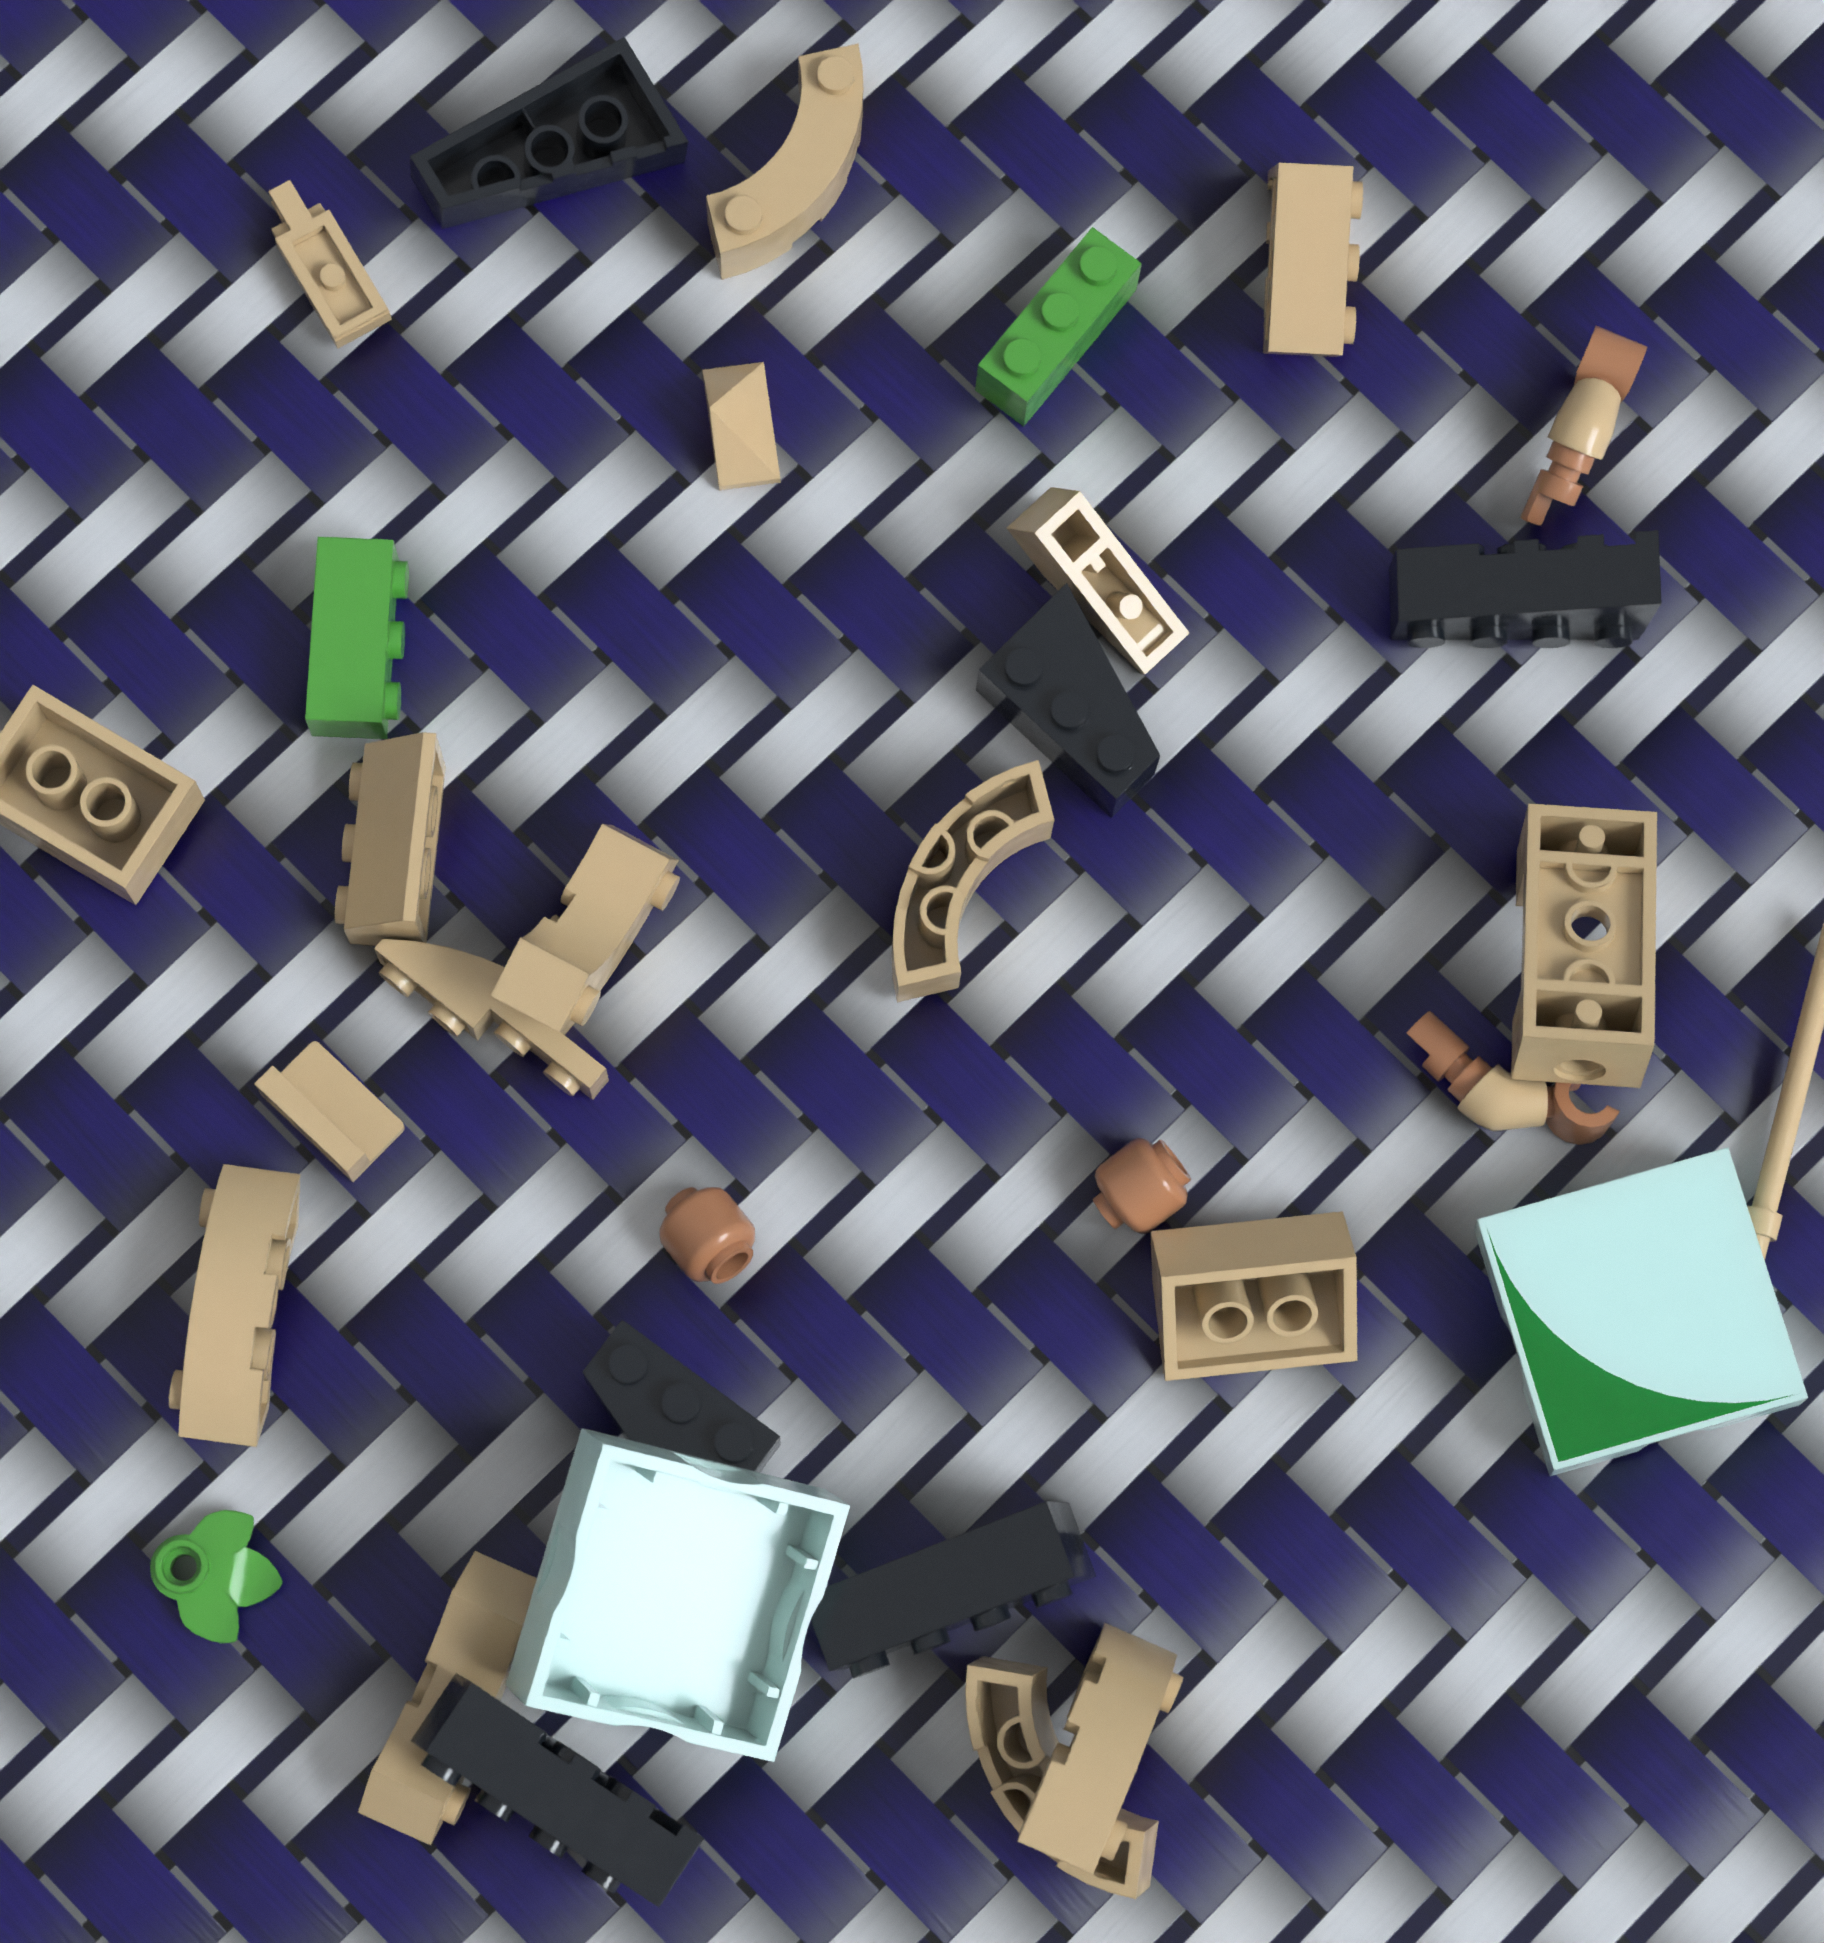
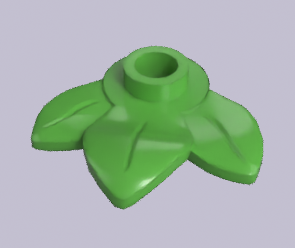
[150,1510,282,1643]

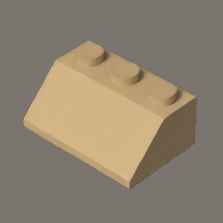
[335,732,446,946]
[1151,1211,1357,1381]

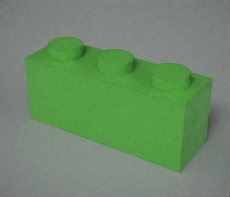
[975,227,1142,427]
[305,537,409,739]

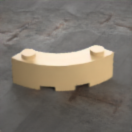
[706,43,863,280]
[891,760,1054,1003]
[490,824,680,1032]
[169,1164,301,1447]
[358,1551,537,1845]
[1018,1623,1183,1875]
[965,1656,1159,1899]

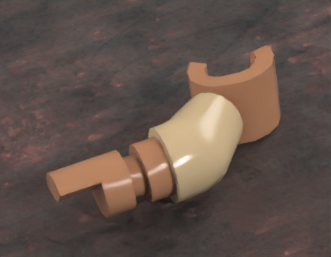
[1520,325,1647,526]
[1407,1011,1620,1145]

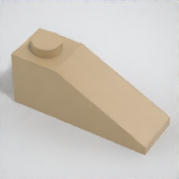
[1006,487,1189,674]

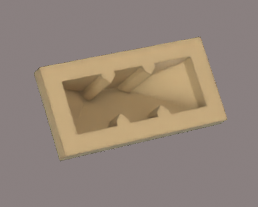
[702,362,781,491]

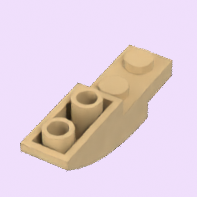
[374,939,609,1100]

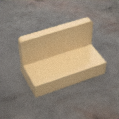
[254,1041,405,1182]

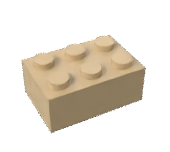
[0,685,205,905]

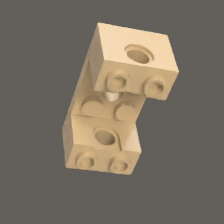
[1511,803,1657,1088]

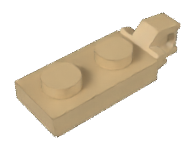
[268,180,392,349]

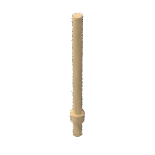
[1747,922,1824,1261]

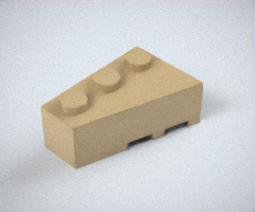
[1263,163,1363,357]

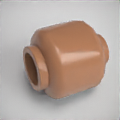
[1093,1138,1191,1234]
[659,1187,755,1284]

